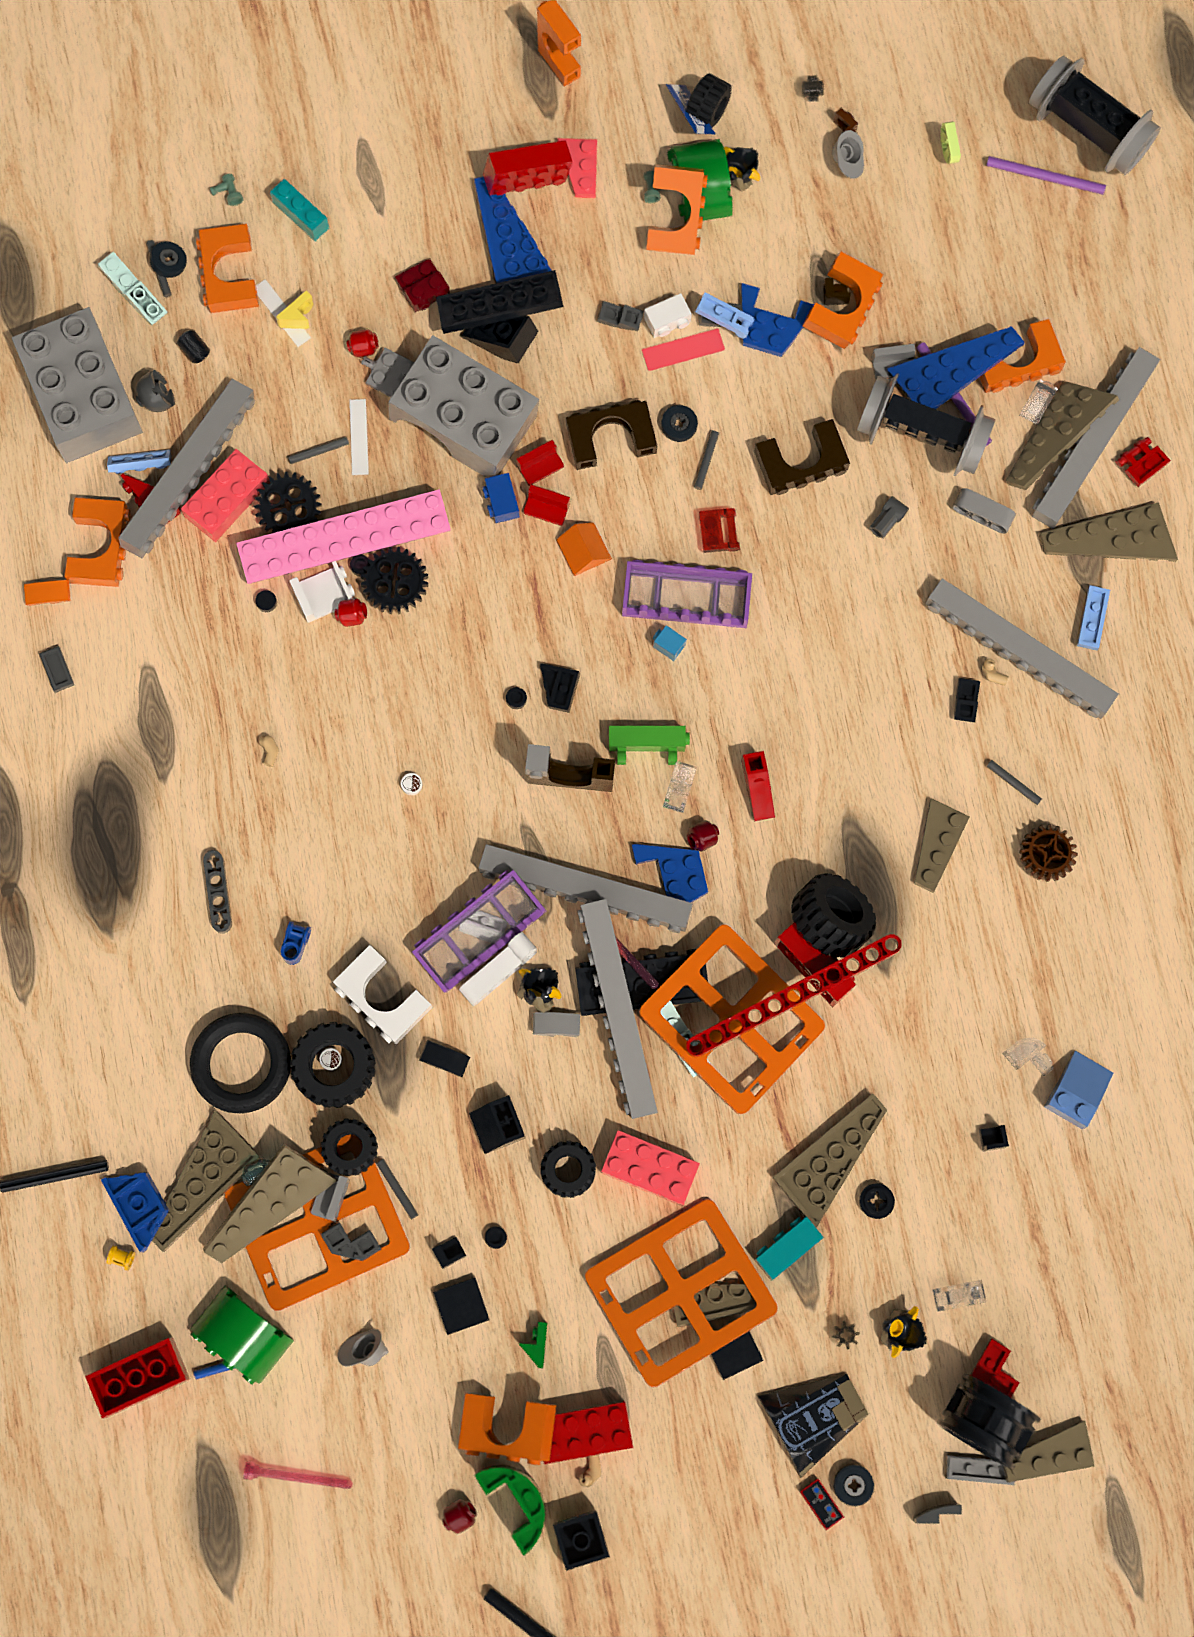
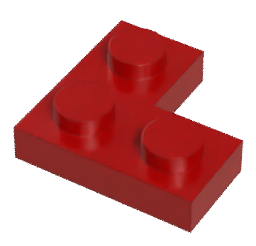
[970,1339,1020,1398]

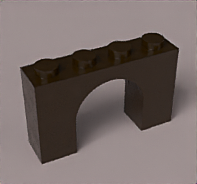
[566,400,657,470]
[754,419,850,495]
[527,753,615,792]

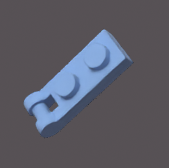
[695,292,754,338]

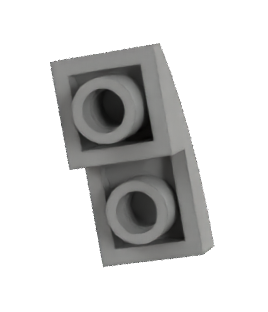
[533,1012,580,1037]

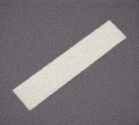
[256,279,311,347]
[350,399,369,475]

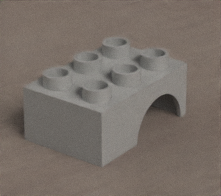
[11,307,143,463]
[388,335,539,478]

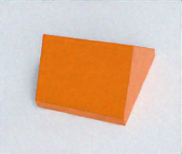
[556,523,612,576]

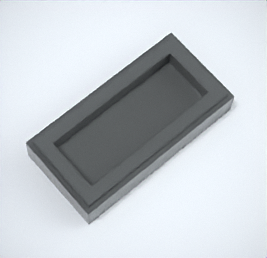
[39,646,75,693]

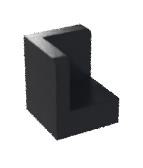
[979,1125,1009,1152]
[432,1237,467,1269]

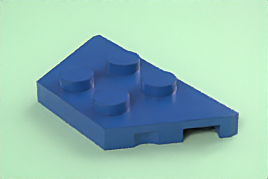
[101,1172,169,1252]

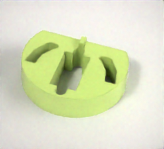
[941,121,961,164]

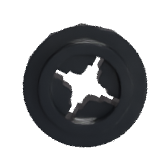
[859,1183,895,1219]

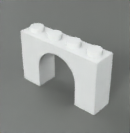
[333,945,433,1044]

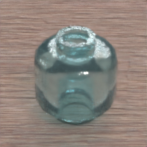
[242,1157,271,1187]

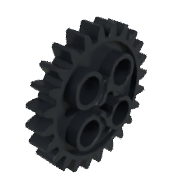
[254,472,322,533]
[361,547,429,614]

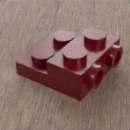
[395,258,450,312]

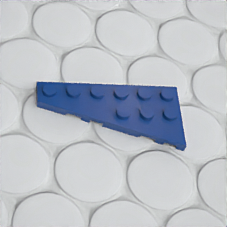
[474,177,552,283]
[887,326,1024,409]

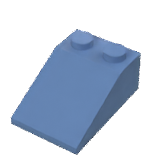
[1044,1051,1113,1129]

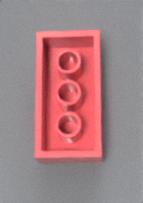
[181,449,270,543]
[601,1130,700,1206]

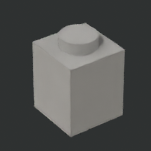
[525,744,550,779]

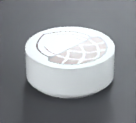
[401,773,423,795]
[320,1048,342,1071]

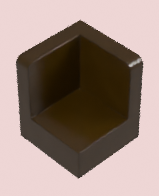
[823,277,851,305]

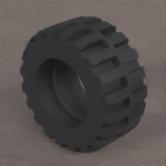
[791,873,876,958]
[290,1022,376,1108]

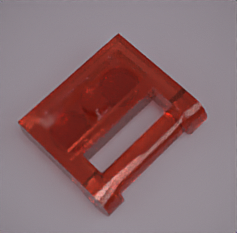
[699,508,740,553]

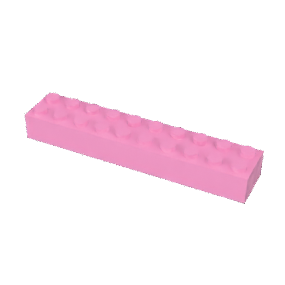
[236,489,451,584]

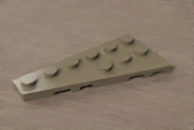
[1006,381,1119,490]
[1039,502,1178,562]
[773,1094,887,1228]
[152,1111,261,1252]
[203,1144,337,1263]

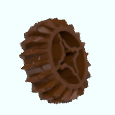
[1019,824,1078,882]

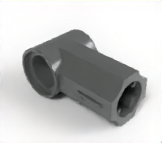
[869,496,909,539]

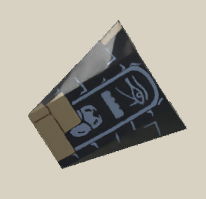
[758,1374,869,1478]

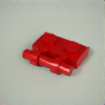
[1115,437,1171,487]

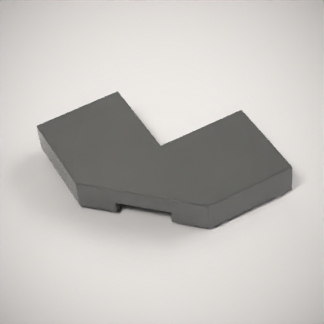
[321,1223,382,1261]

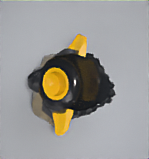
[724,146,760,191]
[517,968,561,1013]
[880,1306,927,1358]

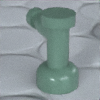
[644,171,660,203]
[210,174,244,206]

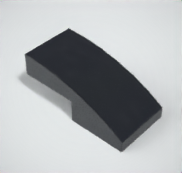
[954,678,980,723]
[419,1040,470,1077]

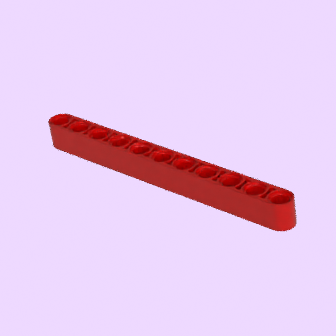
[686,934,902,1058]

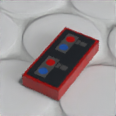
[799,1478,845,1531]

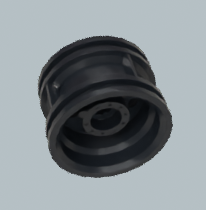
[937,1374,1041,1470]

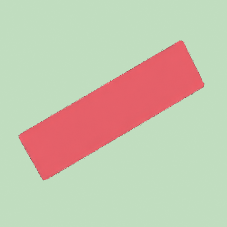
[642,329,725,371]

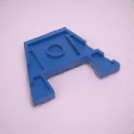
[741,283,814,357]
[632,844,708,926]

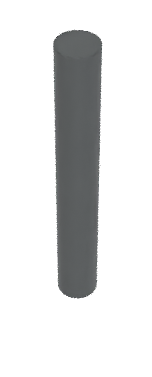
[146,240,172,298]
[694,431,719,490]
[288,436,349,464]
[987,760,1042,805]
[376,1159,418,1220]

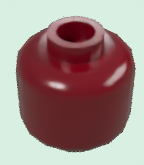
[686,820,719,852]
[442,1499,477,1534]

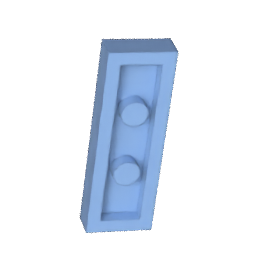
[107,449,172,474]
[1077,585,1110,651]

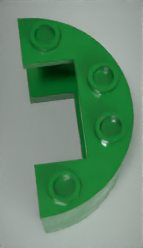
[667,139,733,222]
[190,1285,294,1385]
[474,1465,545,1556]

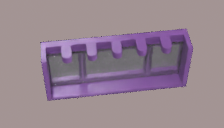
[622,560,752,628]
[412,870,547,993]

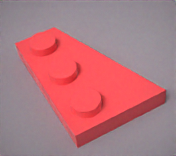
[557,138,597,198]

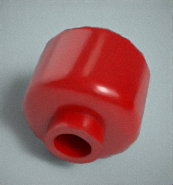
[347,329,379,358]
[335,598,367,627]

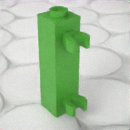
[609,726,690,765]

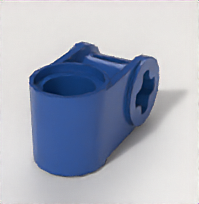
[281,921,312,965]

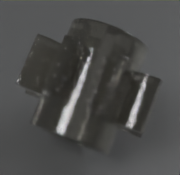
[802,75,824,102]
[831,1321,860,1349]

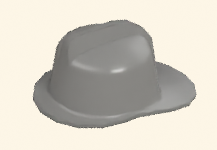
[832,130,864,179]
[337,1329,388,1367]

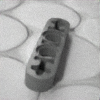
[203,850,232,934]

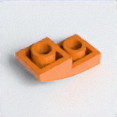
[24,580,71,606]

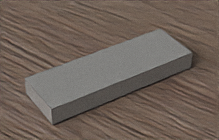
[946,1456,1015,1485]

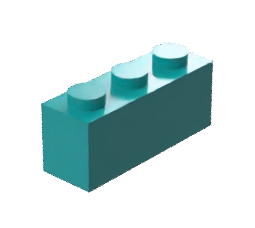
[270,178,329,241]
[755,1217,824,1281]

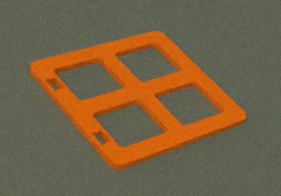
[639,925,825,1114]
[225,1135,410,1311]
[585,1200,778,1388]

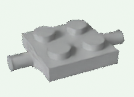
[361,348,414,397]

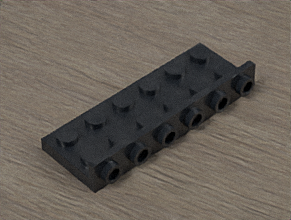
[436,270,564,334]
[575,949,708,1016]

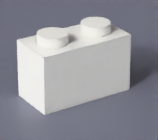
[644,294,692,338]

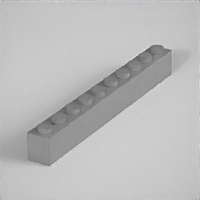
[1032,347,1160,529]
[119,379,255,558]
[926,578,1119,719]
[478,844,693,933]
[577,899,658,1119]

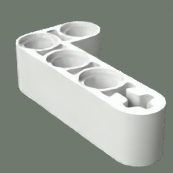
[459,932,537,1006]

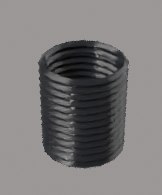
[177,330,210,364]

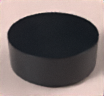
[350,555,370,577]
[255,590,277,612]
[506,687,527,710]
[485,1226,507,1249]

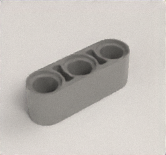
[953,488,1016,534]

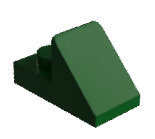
[518,1322,547,1368]

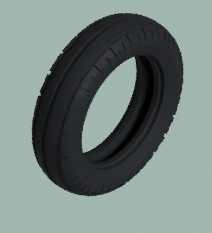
[190,1013,291,1113]

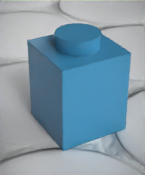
[653,625,687,661]

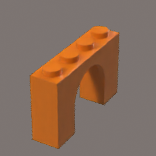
[537,0,581,87]
[646,164,708,255]
[196,224,259,313]
[802,251,883,349]
[980,319,1066,393]
[65,498,131,587]
[458,1393,556,1465]

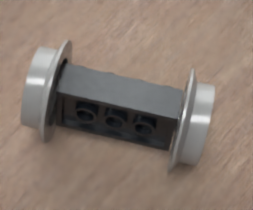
[1029,55,1161,175]
[857,373,996,476]

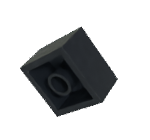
[553,1510,610,1571]

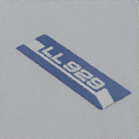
[666,84,716,135]

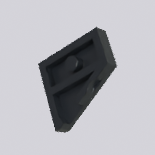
[540,663,580,713]

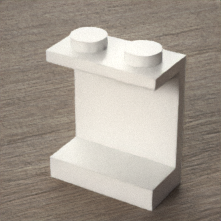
[289,561,355,623]

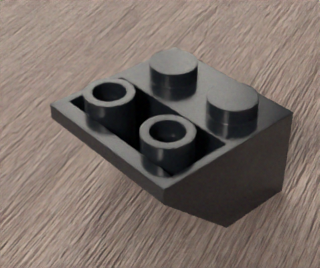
[469,1095,526,1154]

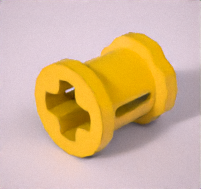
[106,1245,135,1271]

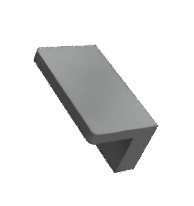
[871,344,916,379]
[311,1173,350,1222]

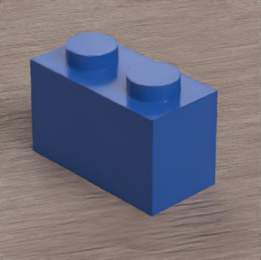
[482,473,520,524]

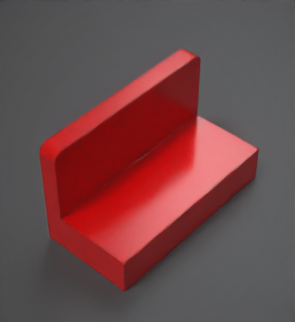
[516,440,564,486]
[523,485,570,526]

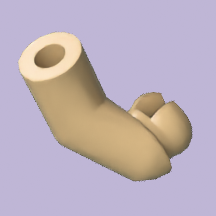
[982,659,1008,686]
[259,735,279,767]
[579,1454,601,1487]

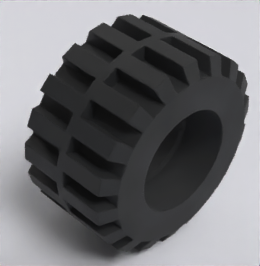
[686,73,732,128]
[321,1119,378,1176]
[541,1141,596,1198]

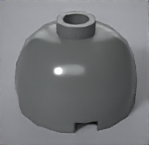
[136,370,175,412]

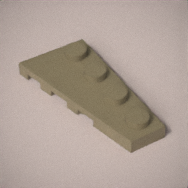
[914,798,970,893]
[673,1284,757,1327]
[1003,1421,1095,1482]

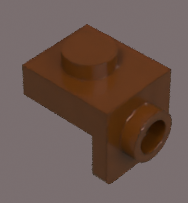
[834,108,858,133]

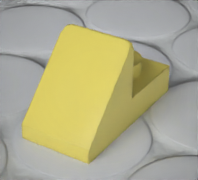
[276,291,313,329]

